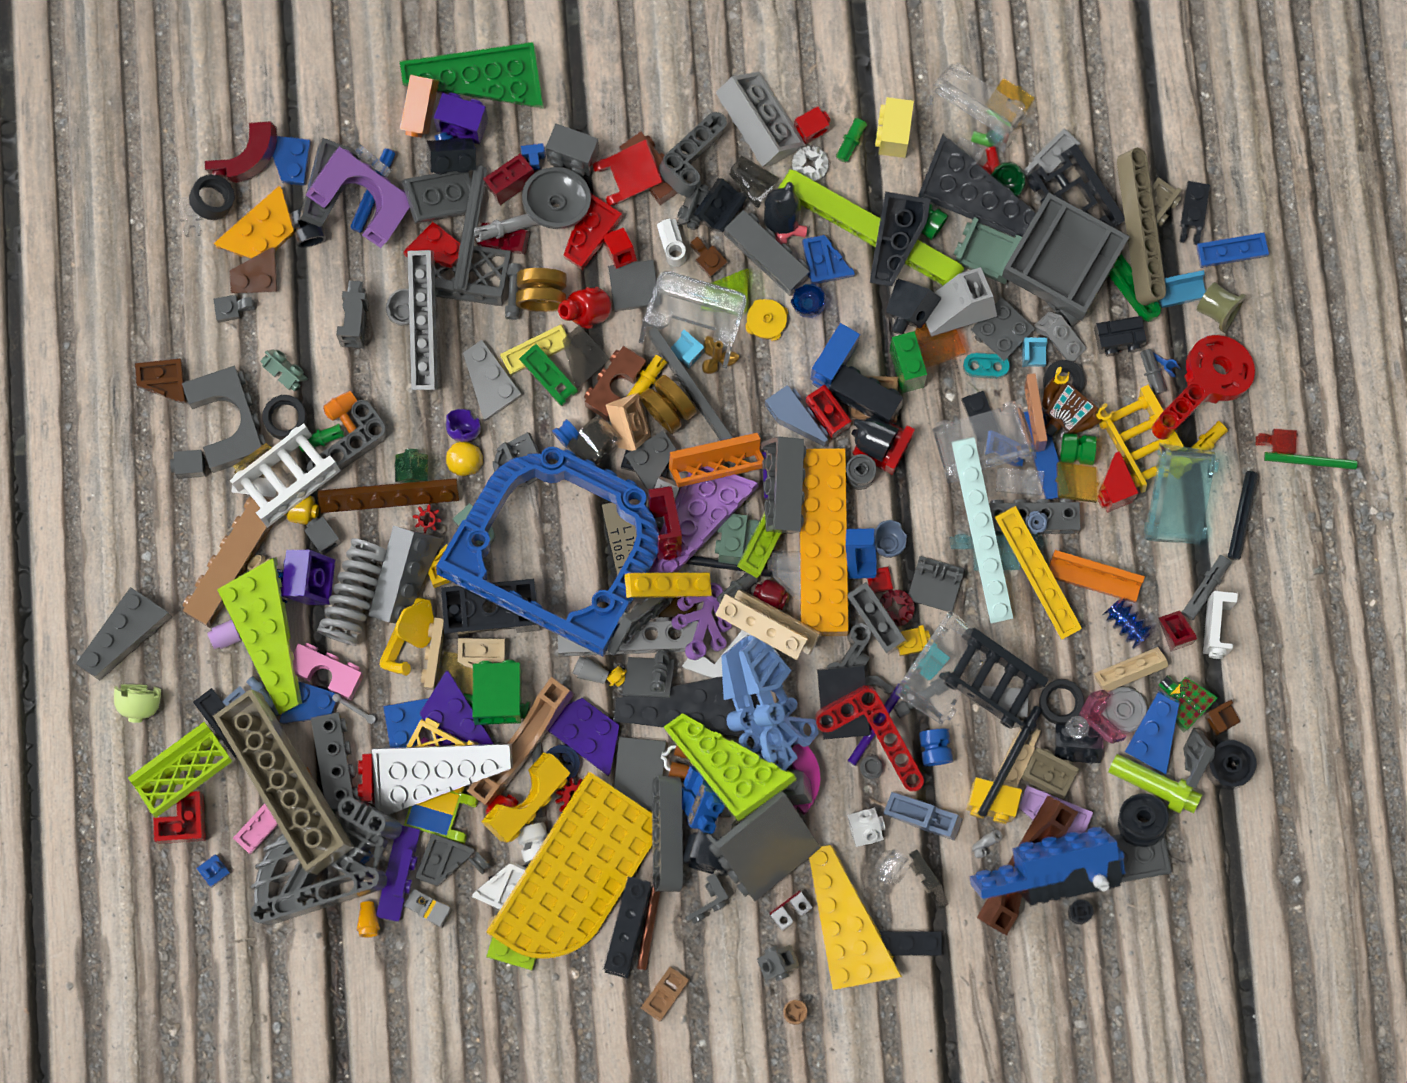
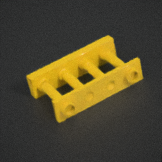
[1099,385,1192,493]

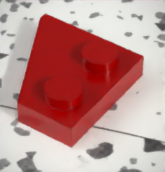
[403,222,460,268]

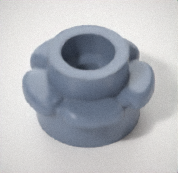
[1025,511,1048,534]

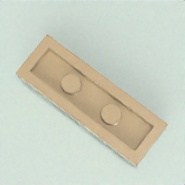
[421,618,444,690]
[1094,647,1169,693]

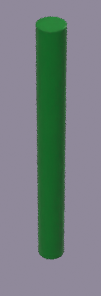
[1264,452,1357,470]

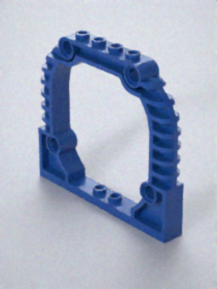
[436,447,659,656]

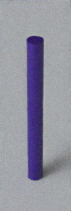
[847,683,906,766]

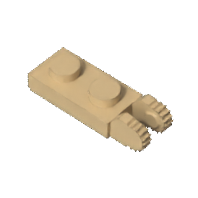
[994,729,1041,788]

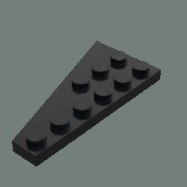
[918,133,1037,237]
[614,677,758,738]

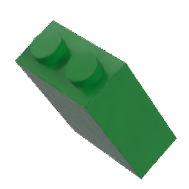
[889,331,927,393]
[472,660,522,725]

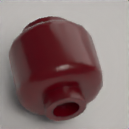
[753,579,789,610]

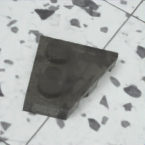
[909,849,948,909]

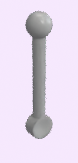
[333,693,375,724]

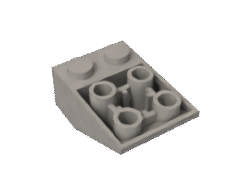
[925,267,997,336]

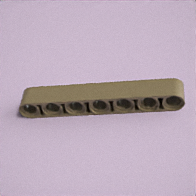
[1117,147,1166,306]

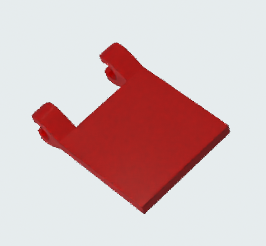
[592,140,663,205]

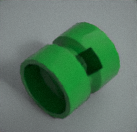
[921,204,948,240]
[1060,433,1097,466]

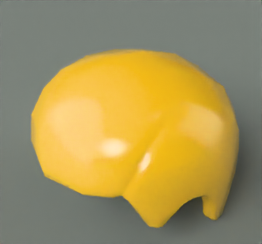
[446,442,483,476]

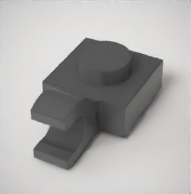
[213,295,255,323]

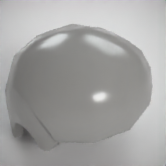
[386,289,410,326]

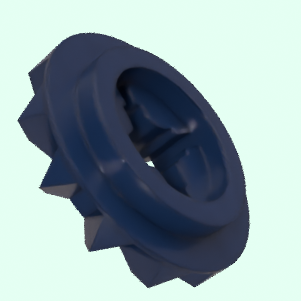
[546,745,580,781]

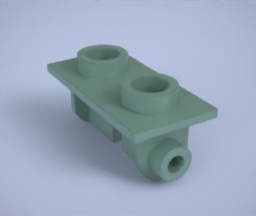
[260,349,308,392]

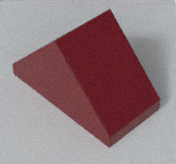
[1158,610,1197,652]

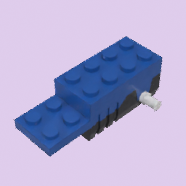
[969,827,1125,906]

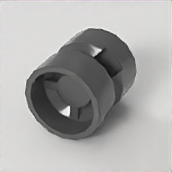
[846,454,876,490]

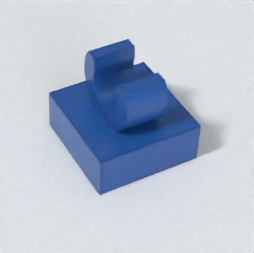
[196,854,231,888]

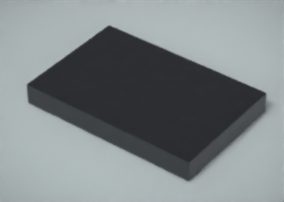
[817,665,870,740]

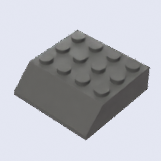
[1002,193,1129,321]

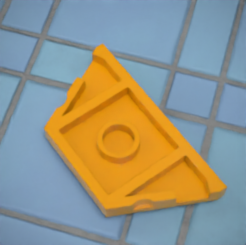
[214,186,294,259]

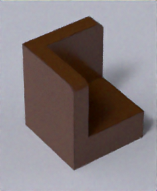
[1205,699,1240,736]

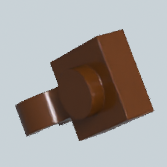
[690,237,728,278]

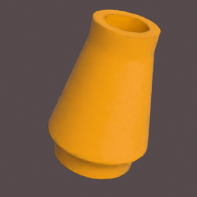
[356,901,380,938]

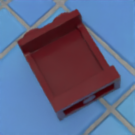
[648,486,682,560]

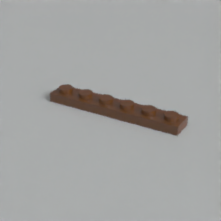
[318,478,459,513]

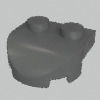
[493,432,540,487]

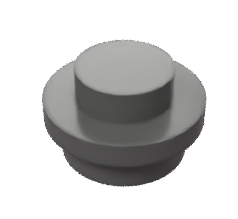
[860,756,883,779]

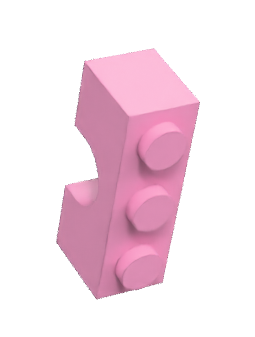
[293,643,363,701]

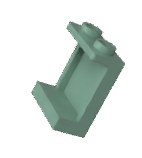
[953,217,1022,284]

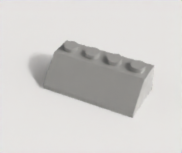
[716,71,806,167]

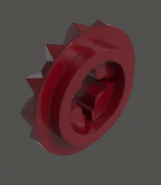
[880,590,914,627]

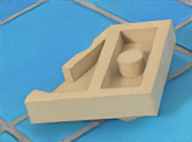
[458,638,505,669]

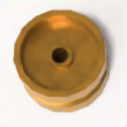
[516,268,567,312]
[639,375,697,434]

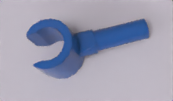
[1153,352,1181,377]

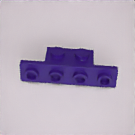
[376,825,420,922]

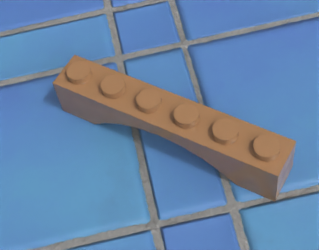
[467,677,575,806]

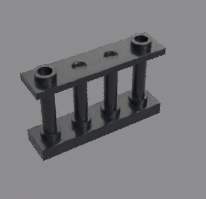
[938,628,1049,729]
[603,876,652,979]

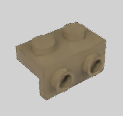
[1151,177,1182,227]
[1021,748,1079,800]

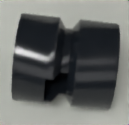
[289,208,326,248]

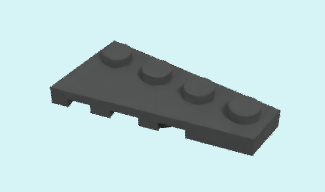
[299,138,364,227]

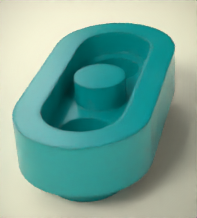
[963,353,1009,379]

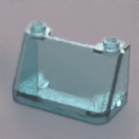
[1143,443,1219,544]

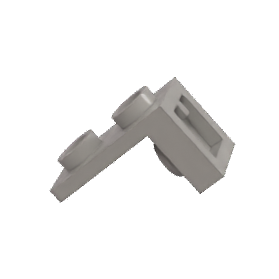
[1033,312,1086,362]

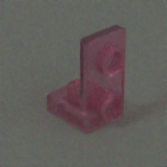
[1079,689,1126,744]

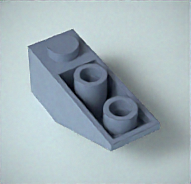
[765,385,829,447]

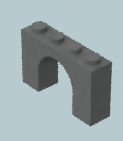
[182,365,267,473]

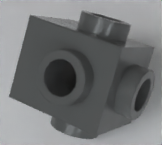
[757,945,800,982]

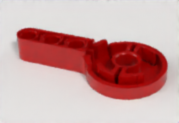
[1152,335,1255,440]

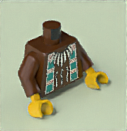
[1042,367,1114,438]

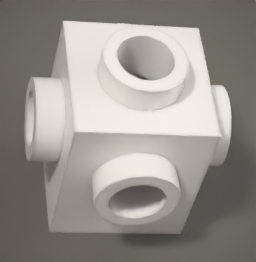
[847,808,885,847]

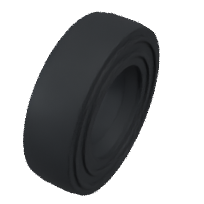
[1043,360,1085,393]

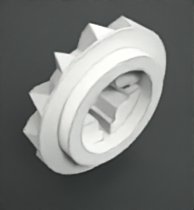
[792,145,829,181]

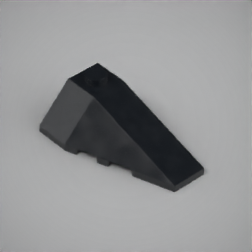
[870,191,931,286]

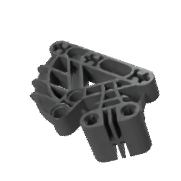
[250,797,402,925]

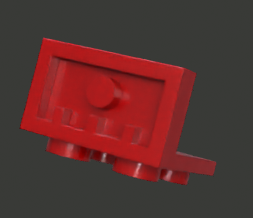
[852,423,915,475]

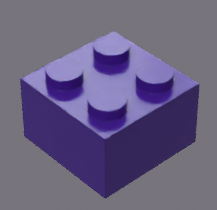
[434,93,488,145]
[281,550,336,605]

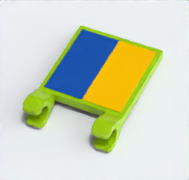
[404,791,478,844]

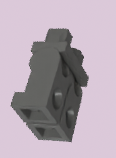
[336,281,369,349]

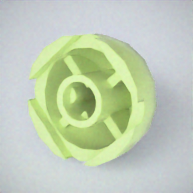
[114,684,161,723]

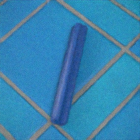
[350,148,395,233]

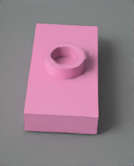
[233,804,278,854]

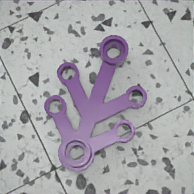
[671,583,732,660]

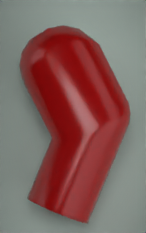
[983,147,1000,174]

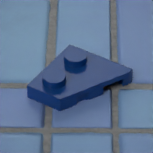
[802,235,855,285]
[383,698,428,748]

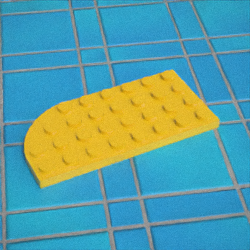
[486,772,652,958]

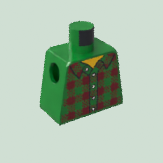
[1158,675,1217,733]

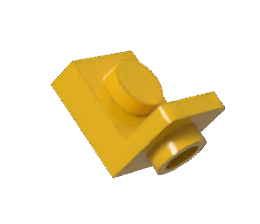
[898,625,931,656]

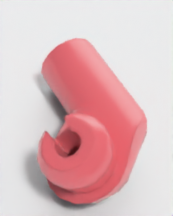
[775,225,808,245]

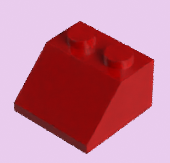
[1097,451,1138,513]

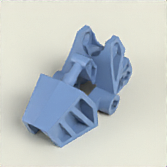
[721,635,819,771]

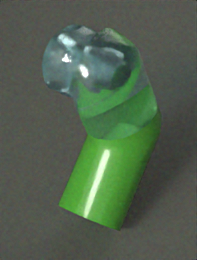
[971,126,1004,147]

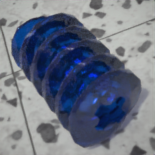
[1102,597,1152,650]

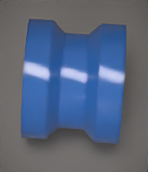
[552,419,581,448]

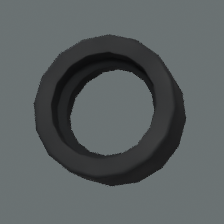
[189,174,235,220]
[262,395,308,440]
[1039,679,1084,725]

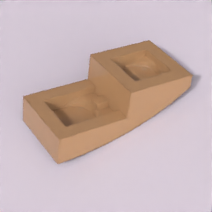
[641,966,689,1022]

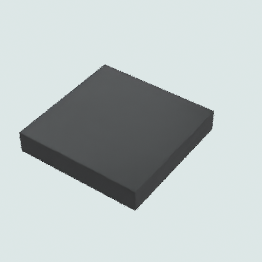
[608,260,660,312]

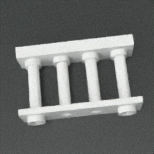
[230,423,341,528]

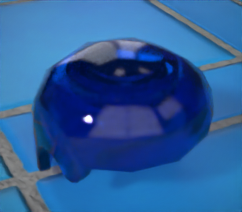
[790,284,827,318]

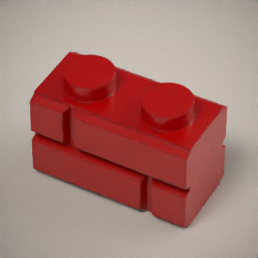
[805,385,852,439]

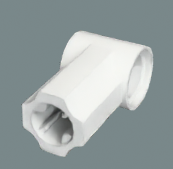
[657,219,686,267]

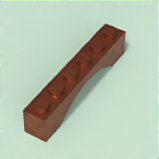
[977,795,1078,936]

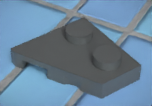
[625,430,676,492]
[1183,727,1215,788]
[415,834,475,887]

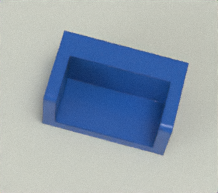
[846,528,877,579]

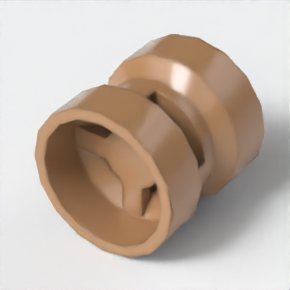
[783,1000,807,1025]

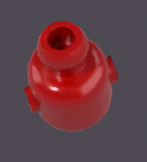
[558,286,612,329]

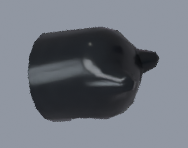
[764,182,801,234]
[851,417,899,462]

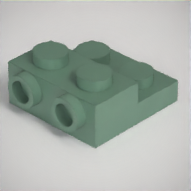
[715,514,765,567]

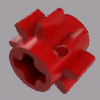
[413,504,442,533]

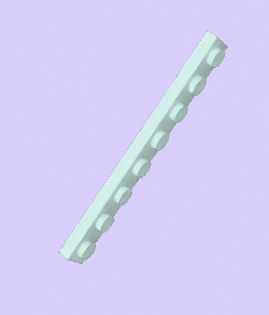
[951,437,1013,623]

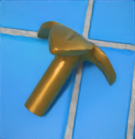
[702,336,740,374]

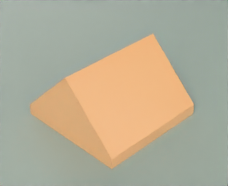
[606,393,651,451]

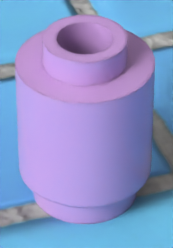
[207,619,241,650]

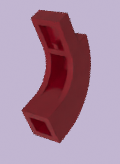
[205,121,277,183]

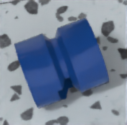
[919,728,954,766]

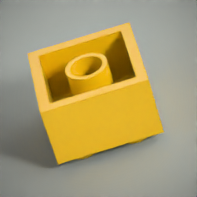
[966,778,1022,824]

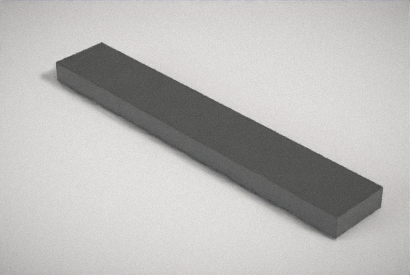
[648,326,733,441]

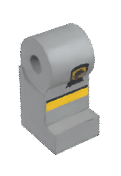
[404,889,452,928]

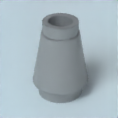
[573,656,609,684]

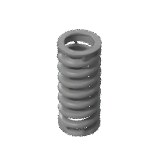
[317,538,386,646]

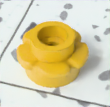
[607,666,627,687]

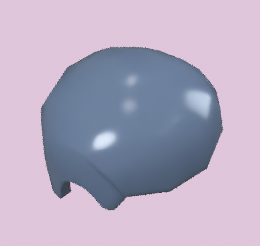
[874,520,907,558]

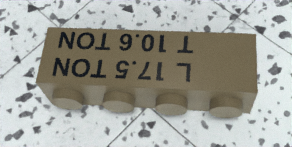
[602,501,636,576]

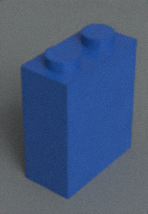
[810,323,860,389]

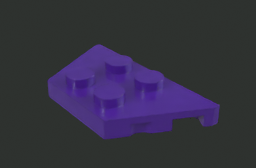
[419,670,495,746]
[548,698,619,777]

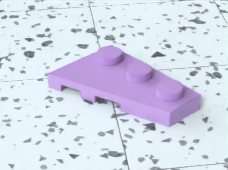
[1018,786,1093,838]

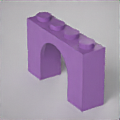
[306,146,410,248]

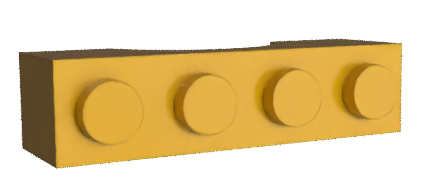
[481,753,570,843]

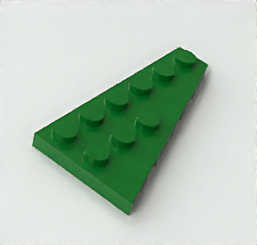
[399,42,543,109]

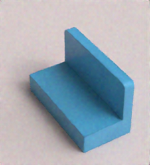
[1159,270,1206,308]

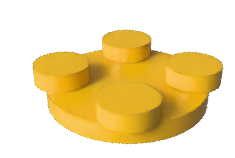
[745,299,788,341]

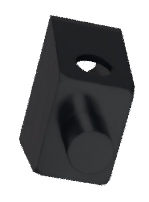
[886,278,941,335]

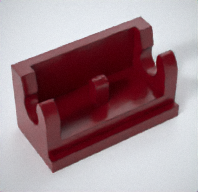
[483,153,534,205]

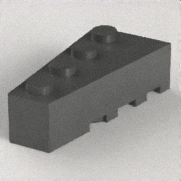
[761,436,806,534]
[368,526,443,624]
[76,587,172,681]

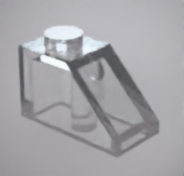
[767,551,801,600]

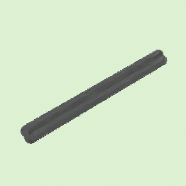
[453,165,487,292]

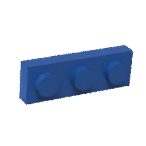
[1196,233,1269,268]

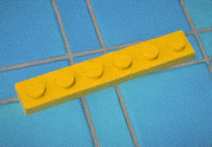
[995,506,1082,640]

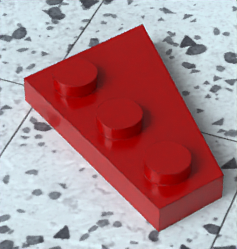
[563,193,623,270]

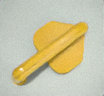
[379,598,434,676]

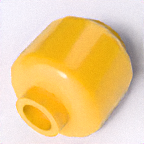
[284,495,319,525]

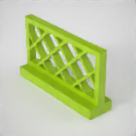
[128,722,233,818]

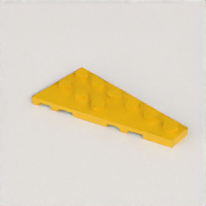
[809,845,903,990]

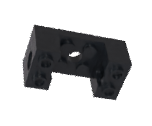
[441,579,540,640]

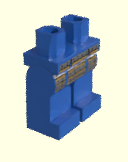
[682,766,725,834]

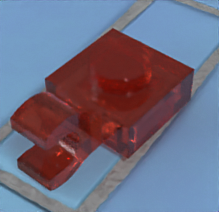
[1255,429,1297,454]

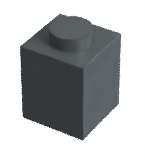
[170,450,206,479]
[304,517,341,555]

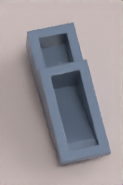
[883,792,962,841]

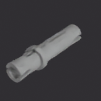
[474,214,539,242]

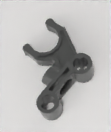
[825,623,893,720]

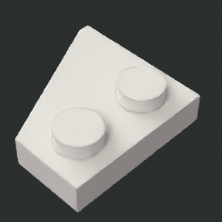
[472,861,526,909]

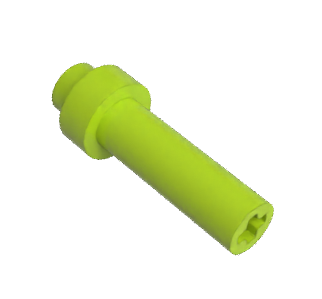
[1108,754,1203,814]

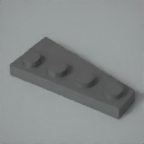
[607,597,674,655]

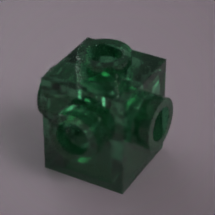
[395,449,428,483]

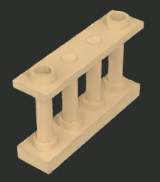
[715,589,821,660]

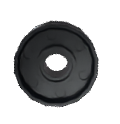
[1117,793,1169,847]

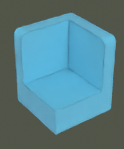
[671,330,704,369]
[1022,338,1048,367]

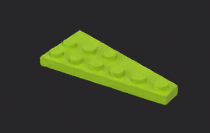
[217,557,302,715]
[664,713,797,822]

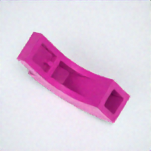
[791,744,820,815]

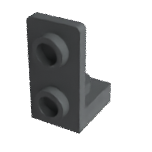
[685,873,729,924]

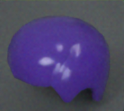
[446,409,481,442]

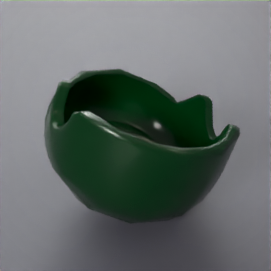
[992,162,1025,196]

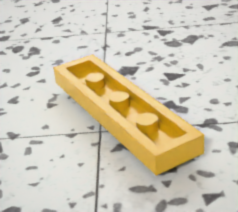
[625,573,712,598]

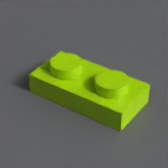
[486,937,536,971]

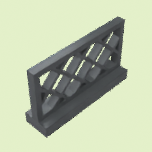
[434,246,511,306]

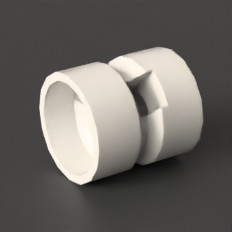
[517,822,548,863]

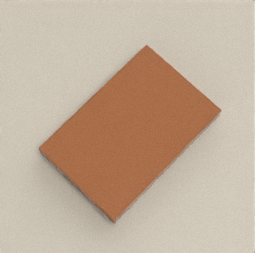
[1024,373,1047,452]

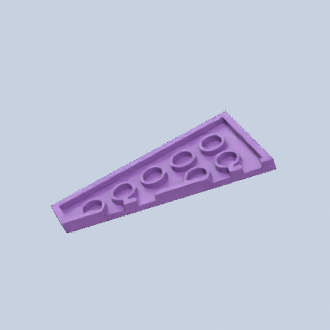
[648,466,759,573]

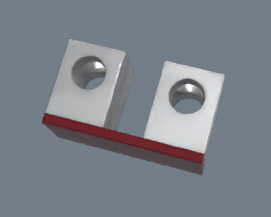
[769,891,813,931]

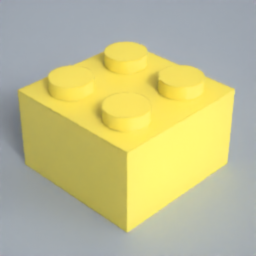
[875,97,914,158]

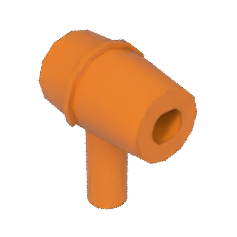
[323,391,357,434]

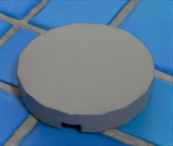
[1100,687,1147,734]

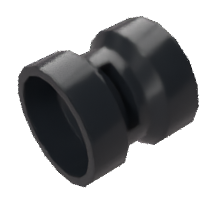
[1068,899,1093,925]

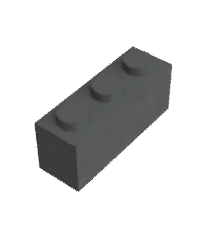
[847,582,907,655]

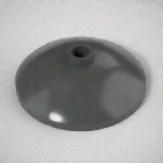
[522,167,591,229]

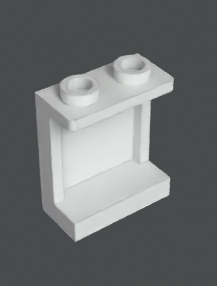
[1203,591,1238,659]

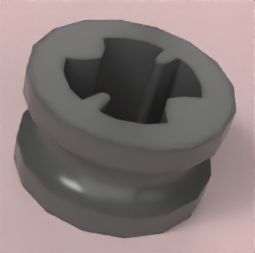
[468,852,491,875]

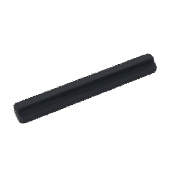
[1228,471,1258,560]

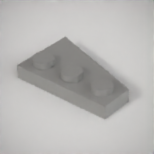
[463,340,522,422]

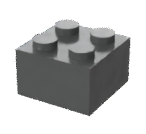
[546,123,600,177]

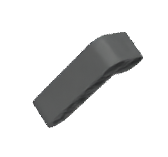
[659,112,727,196]
[307,400,387,472]

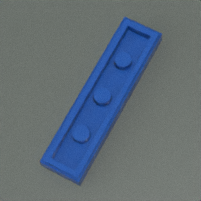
[1020,407,1069,501]

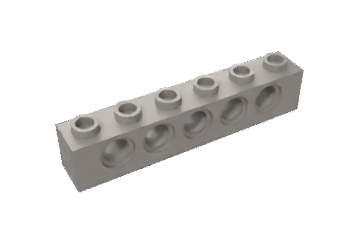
[408,250,438,390]
[558,617,698,657]

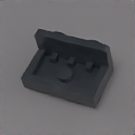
[694,178,747,232]
[1054,724,1103,764]

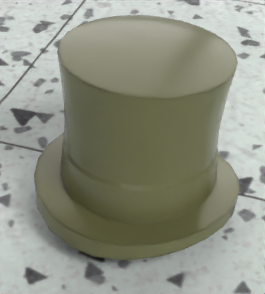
[1197,282,1246,333]

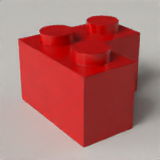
[153,791,206,844]

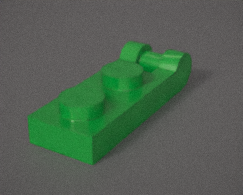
[519,344,579,407]

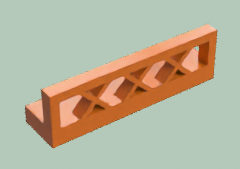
[669,433,764,487]
[1049,550,1145,603]

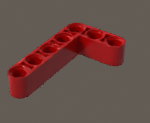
[815,685,924,792]

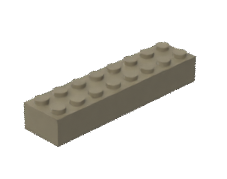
[213,689,354,874]

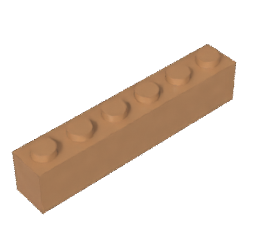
[183,496,275,628]

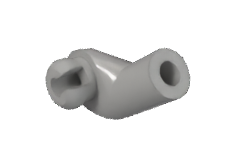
[972,830,1002,859]

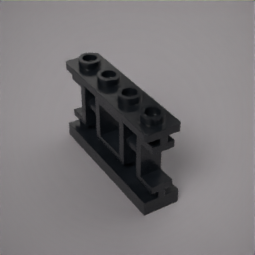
[1027,144,1125,228]

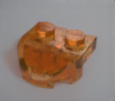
[915,323,965,368]

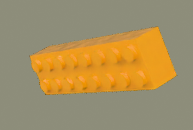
[799,448,848,636]

